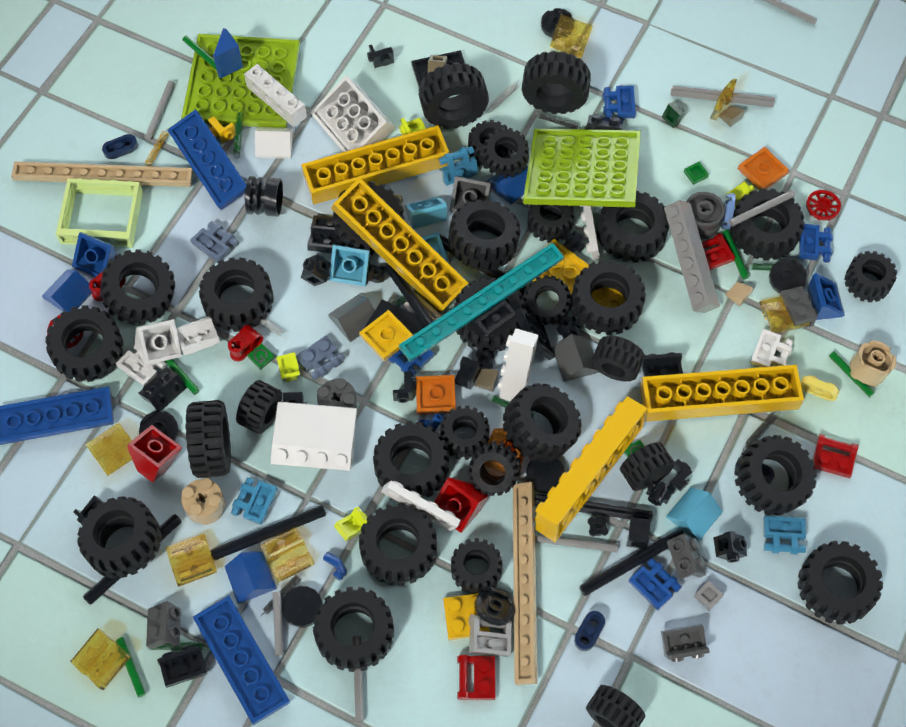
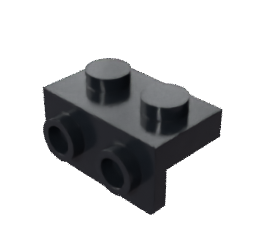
[586,114,624,130]
[642,352,683,377]
[138,367,187,412]
[157,645,208,688]

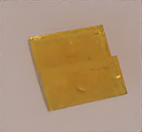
[549,15,593,58]
[710,78,737,120]
[759,297,810,334]
[85,422,132,476]
[259,527,315,583]
[166,533,217,587]
[70,628,131,690]

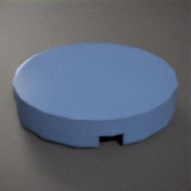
[721,193,735,230]

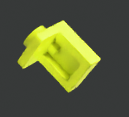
[399,118,426,135]
[726,181,756,208]
[276,352,300,382]
[334,506,367,541]

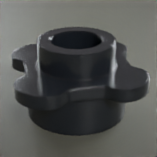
[367,264,387,283]
[476,350,494,369]
[587,516,609,537]

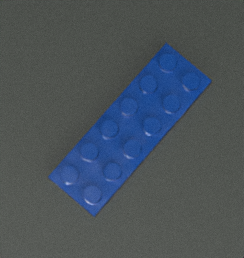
[167,109,246,210]
[0,386,114,445]
[193,596,291,726]

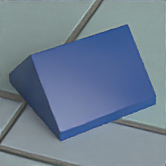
[213,28,243,78]
[486,164,528,205]
[72,232,117,277]
[42,270,92,312]
[807,273,845,320]
[224,552,277,604]

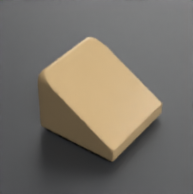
[725,282,753,306]

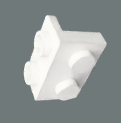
[176,316,220,356]

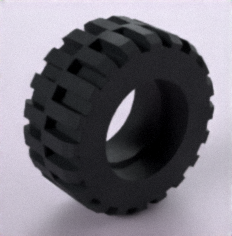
[521,51,591,114]
[418,63,489,129]
[332,181,405,255]
[730,188,805,261]
[597,191,669,263]
[448,199,521,270]
[100,249,175,325]
[199,257,274,332]
[571,260,646,335]
[454,278,526,353]
[45,305,124,382]
[503,383,582,462]
[185,400,231,478]
[373,421,449,499]
[734,435,817,516]
[77,496,162,578]
[359,503,437,586]
[797,541,883,625]
[313,587,394,672]

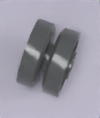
[686,192,725,239]

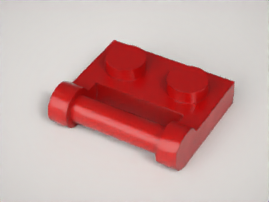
[702,233,735,270]
[813,434,859,479]
[457,655,495,700]

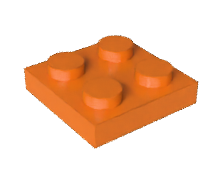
[737,147,789,190]
[416,375,456,415]

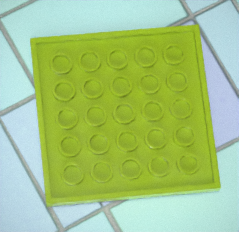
[181,34,300,128]
[523,129,641,207]

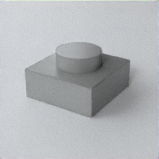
[694,580,724,611]

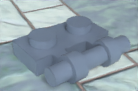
[190,221,239,263]
[296,335,345,380]

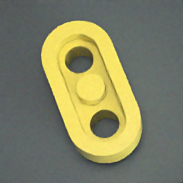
[800,375,839,401]

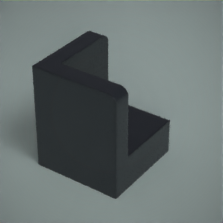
[455,356,480,390]
[626,517,651,549]

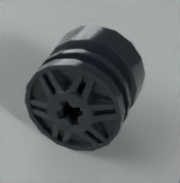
[244,176,283,217]

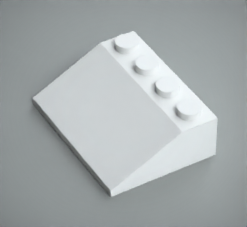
[310,75,396,152]
[271,402,357,471]

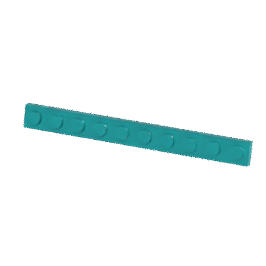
[399,243,564,362]

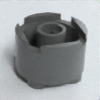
[317,378,357,408]

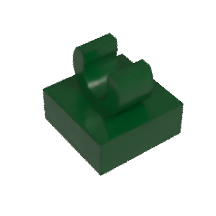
[662,102,685,128]

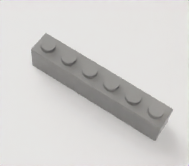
[664,200,720,313]

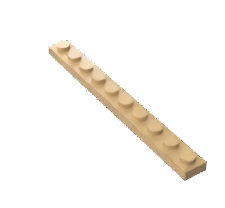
[11,161,193,187]
[513,482,537,686]

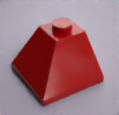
[127,425,183,483]
[434,478,489,533]

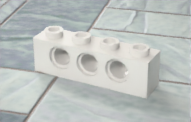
[244,64,307,127]

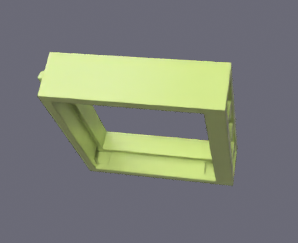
[56,178,143,248]

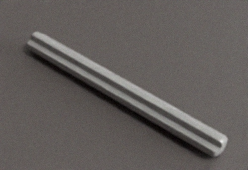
[670,86,775,107]

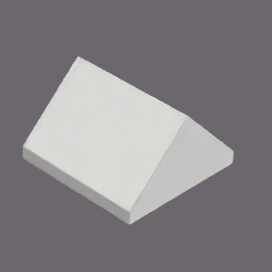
[255,127,294,159]
[135,319,182,365]

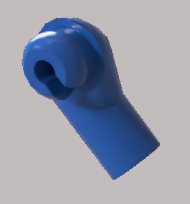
[418,414,443,432]
[323,552,347,580]

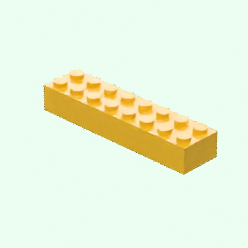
[301,125,449,205]
[331,177,468,313]
[640,365,804,422]
[535,396,647,542]

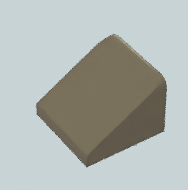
[428,55,447,73]
[718,105,745,127]
[475,369,499,392]

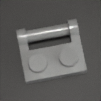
[469,614,512,657]

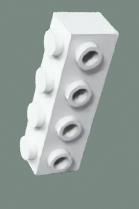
[498,329,538,401]

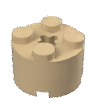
[850,340,896,387]
[181,478,225,525]

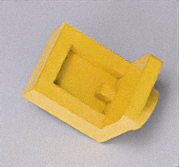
[208,116,237,144]

